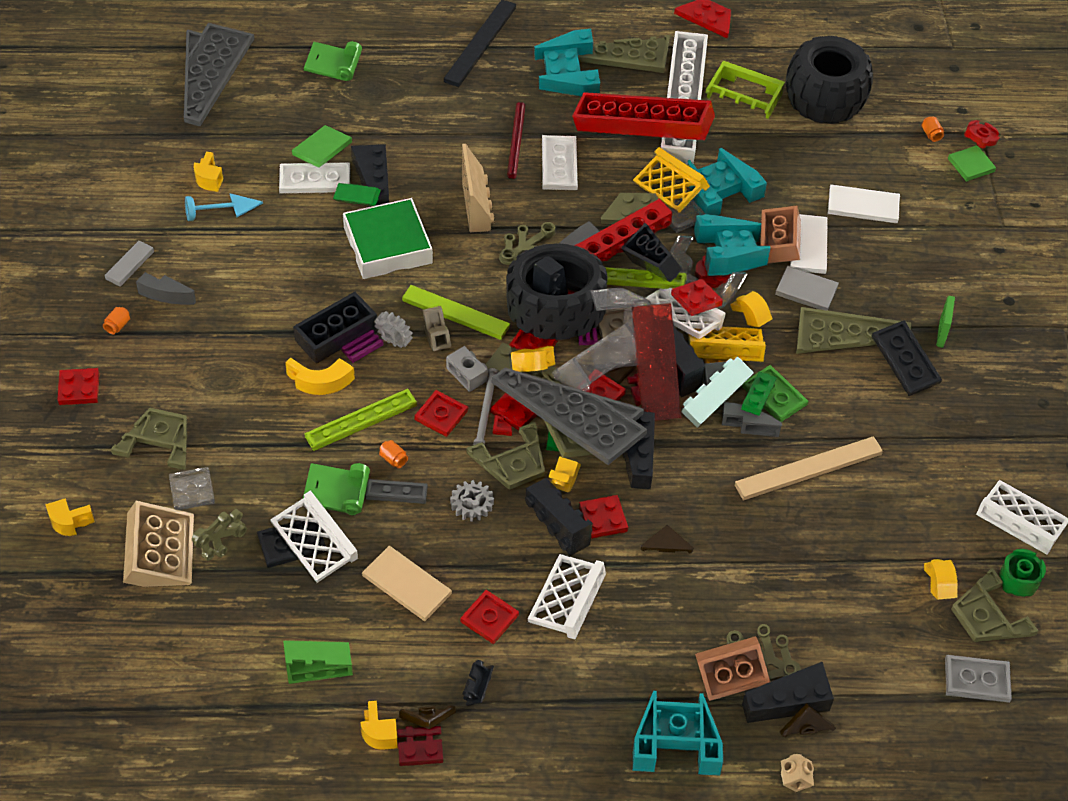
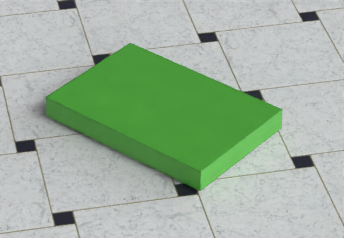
[292,125,352,168]
[741,365,808,422]

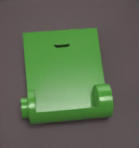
[304,41,362,81]
[303,463,370,515]

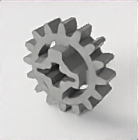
[374,311,413,348]
[450,480,494,521]

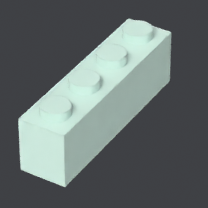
[681,356,754,428]

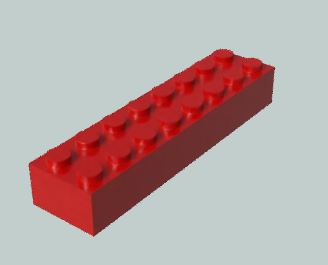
[572,92,715,140]

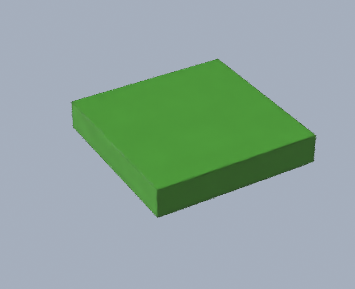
[948,145,996,181]
[936,296,955,348]

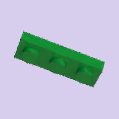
[741,372,777,416]

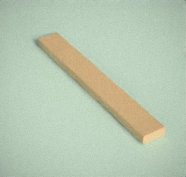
[735,436,883,500]

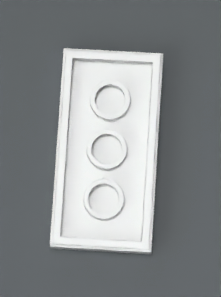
[542,135,578,190]
[279,163,350,193]
[828,185,900,223]
[790,214,827,274]

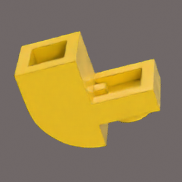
[194,151,223,192]
[730,291,772,327]
[511,346,555,372]
[549,456,581,492]
[45,498,95,536]
[924,559,957,600]
[361,701,398,750]

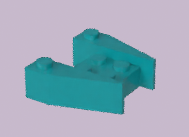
[534,29,600,96]
[687,148,767,216]
[694,214,771,276]
[632,691,723,776]

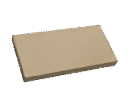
[362,546,452,621]

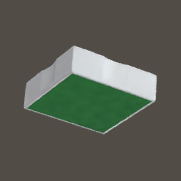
[343,198,433,279]

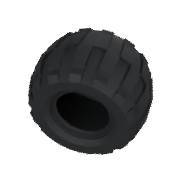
[786,35,873,124]

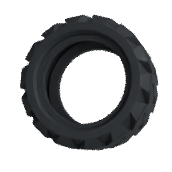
[506,243,607,340]

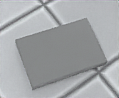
[775,266,839,311]
[945,655,1012,703]

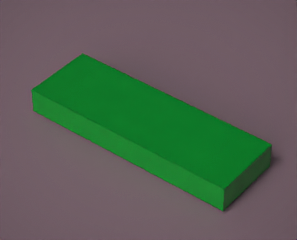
[333,183,381,206]

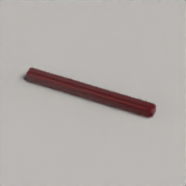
[507,102,525,179]

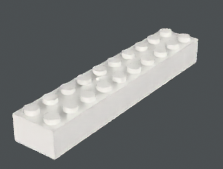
[661,31,708,165]

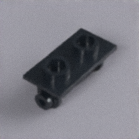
[462,660,494,706]

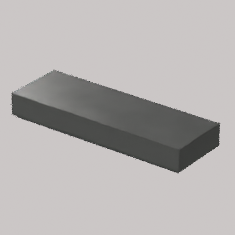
[366,479,428,504]

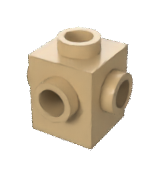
[781,754,814,792]

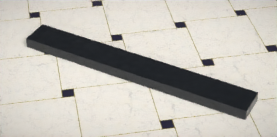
[444,0,516,87]

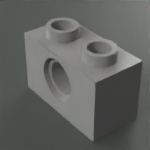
[446,346,488,392]

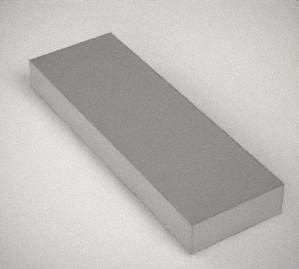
[105,241,154,287]

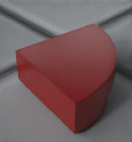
[493,415,512,436]

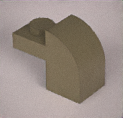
[422,306,451,351]

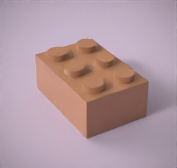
[761,206,801,263]

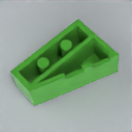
[283,641,353,684]

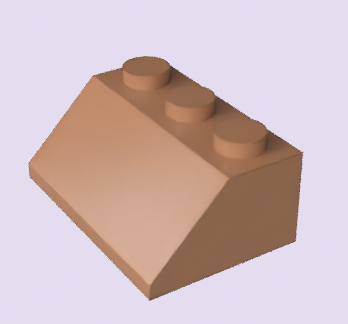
[695,636,770,701]

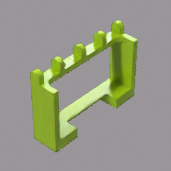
[705,61,785,119]

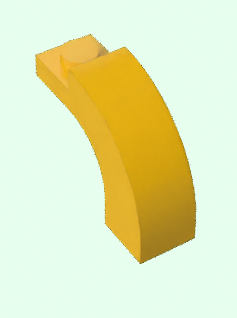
[285,358,355,395]

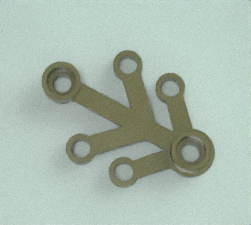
[499,222,555,265]
[192,509,247,561]
[727,624,801,680]

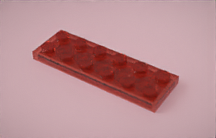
[632,303,681,421]

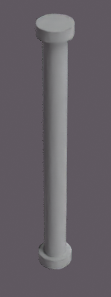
[473,368,499,445]

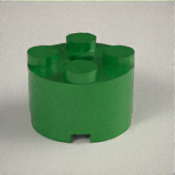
[999,549,1046,596]

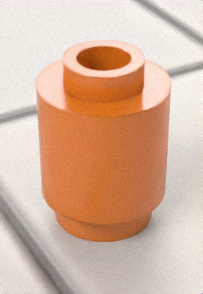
[921,117,944,142]
[103,307,130,334]
[379,440,408,468]

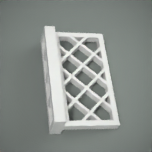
[639,288,726,339]
[976,480,1068,555]
[271,490,358,583]
[528,554,606,639]

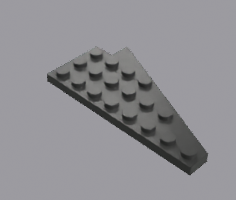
[184,23,254,126]
[492,368,647,465]

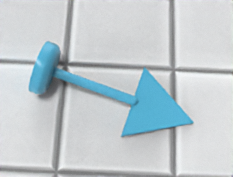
[185,193,263,221]

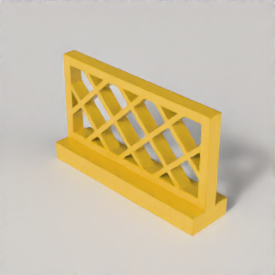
[633,147,710,213]
[688,327,766,362]

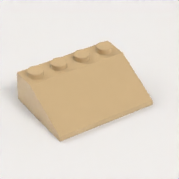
[462,144,494,232]
[123,501,194,587]

